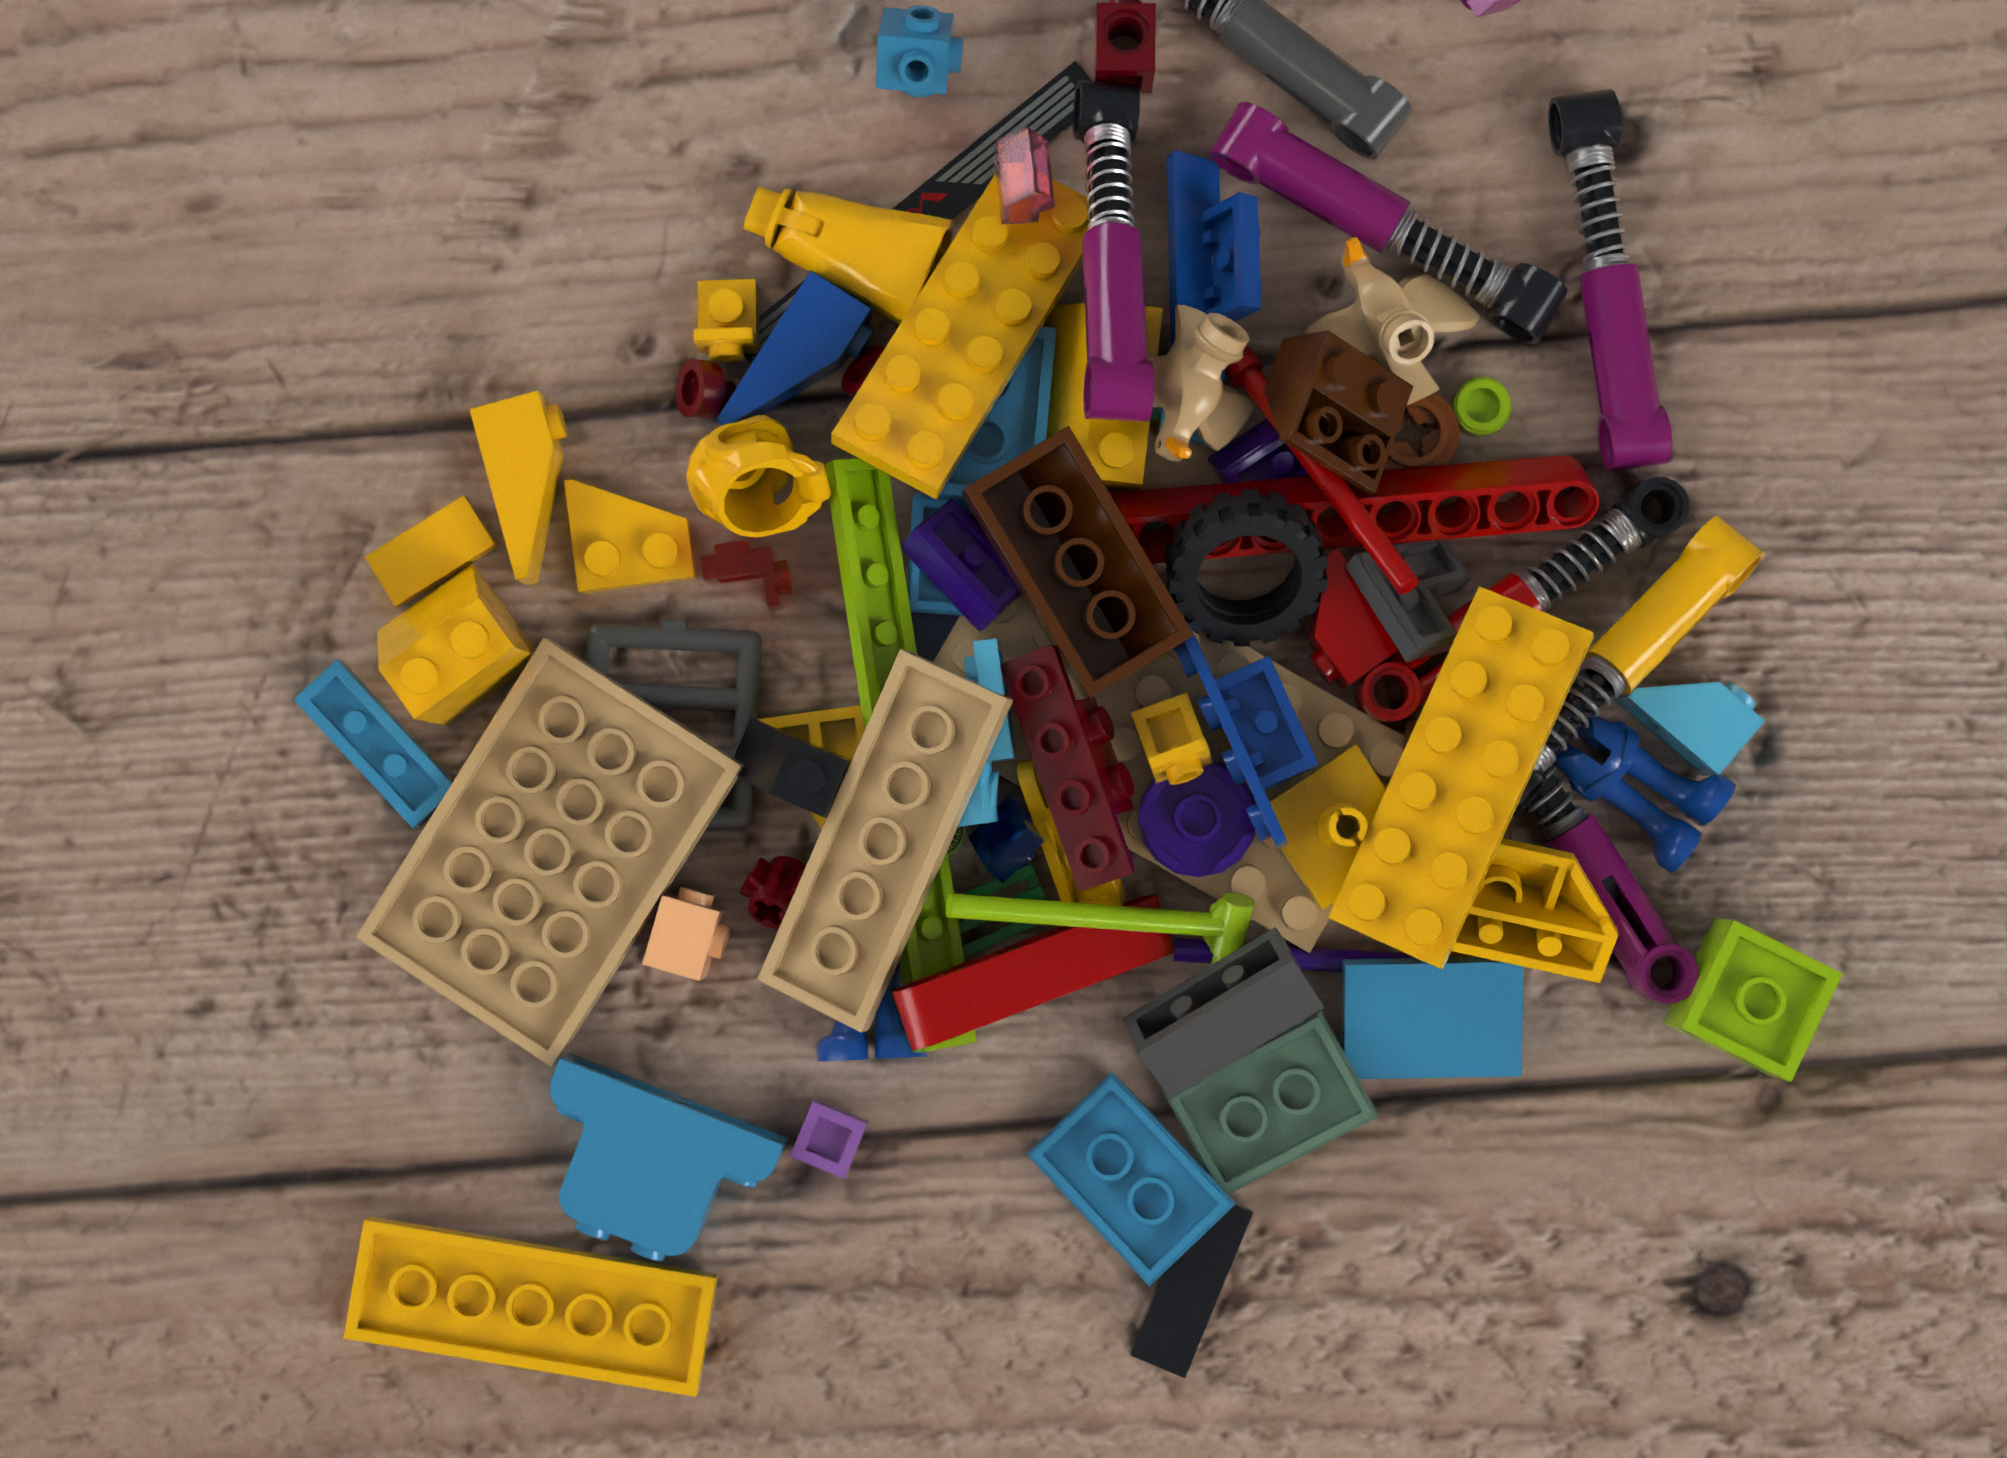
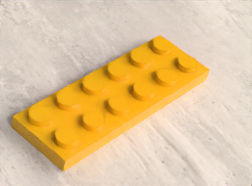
[831,156,1093,500]
[1328,586,1594,970]
[343,1216,719,1397]

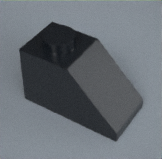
[734,717,852,818]

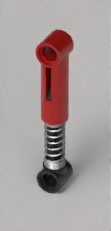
[1355,477,1689,723]

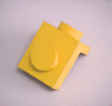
[1131,692,1213,785]

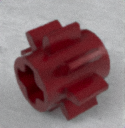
[739,856,806,929]

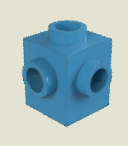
[876,5,963,97]

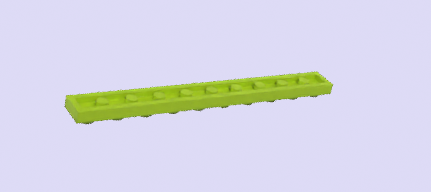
[824,458,977,1052]

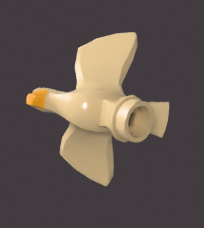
[1304,237,1480,405]
[1147,305,1255,462]

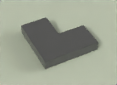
[1345,539,1471,663]

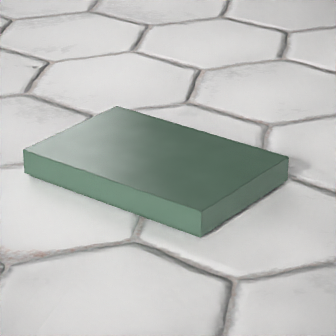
[1164,1010,1378,1194]

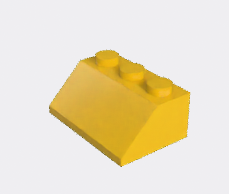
[1042,303,1163,492]

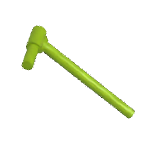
[946,892,1255,965]

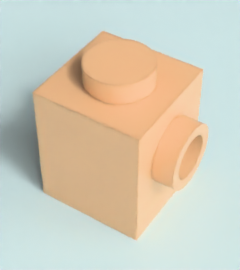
[642,886,731,981]

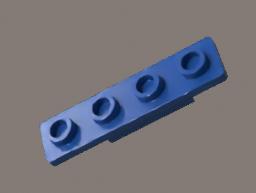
[1166,150,1262,382]
[1174,621,1319,850]

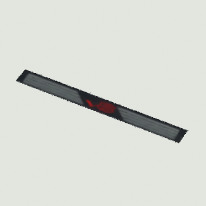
[744,61,1092,364]

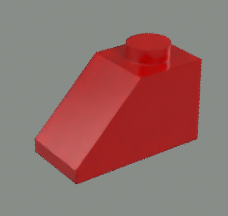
[1308,548,1398,689]

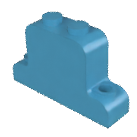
[550,1053,788,1261]

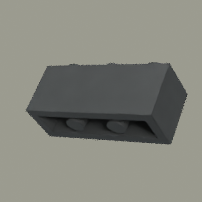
[1122,927,1325,1099]

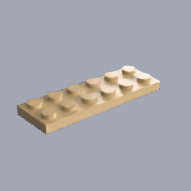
[757,649,1014,1033]

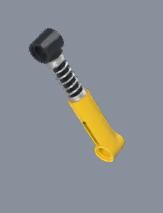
[1511,516,1765,820]

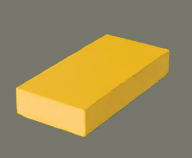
[365,495,499,608]

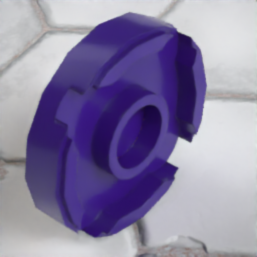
[1137,761,1255,877]

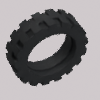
[1165,489,1328,647]

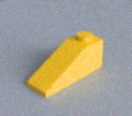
[469,390,568,586]

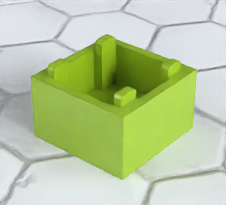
[1663,918,1843,1082]

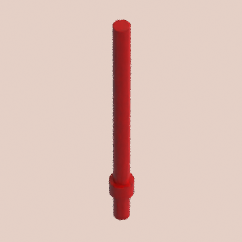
[1225,345,1419,595]

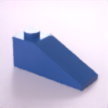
[716,271,875,426]

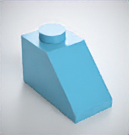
[1614,682,1765,776]

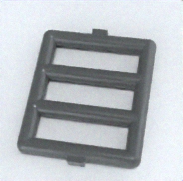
[585,620,762,829]

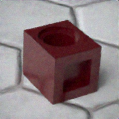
[1094,0,1156,93]

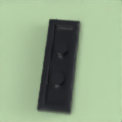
[1129,1203,1253,1378]

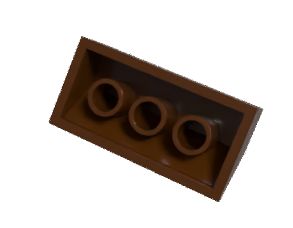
[961,426,1194,698]

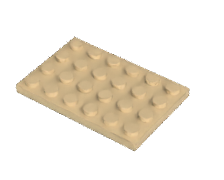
[355,638,744,1067]

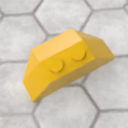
[1452,838,1618,983]

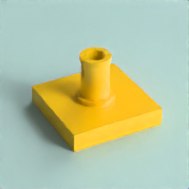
[1269,744,1386,910]

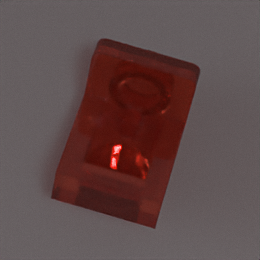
[700,541,792,611]

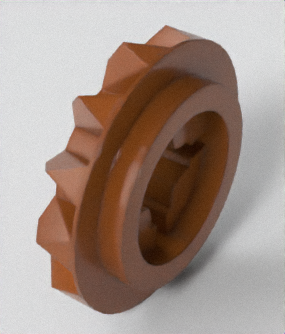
[1384,392,1459,470]

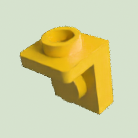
[693,279,759,363]

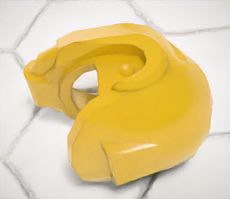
[686,415,831,538]

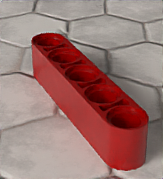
[892,894,1176,1050]

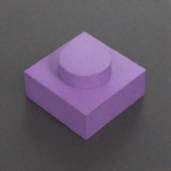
[790,1099,868,1179]

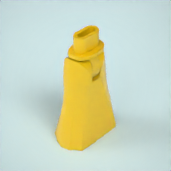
[743,186,954,325]

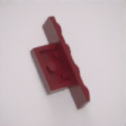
[1001,645,1135,891]

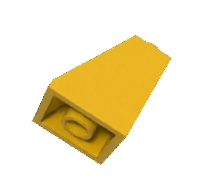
[377,563,536,726]

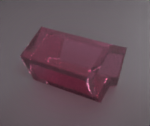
[994,126,1055,224]

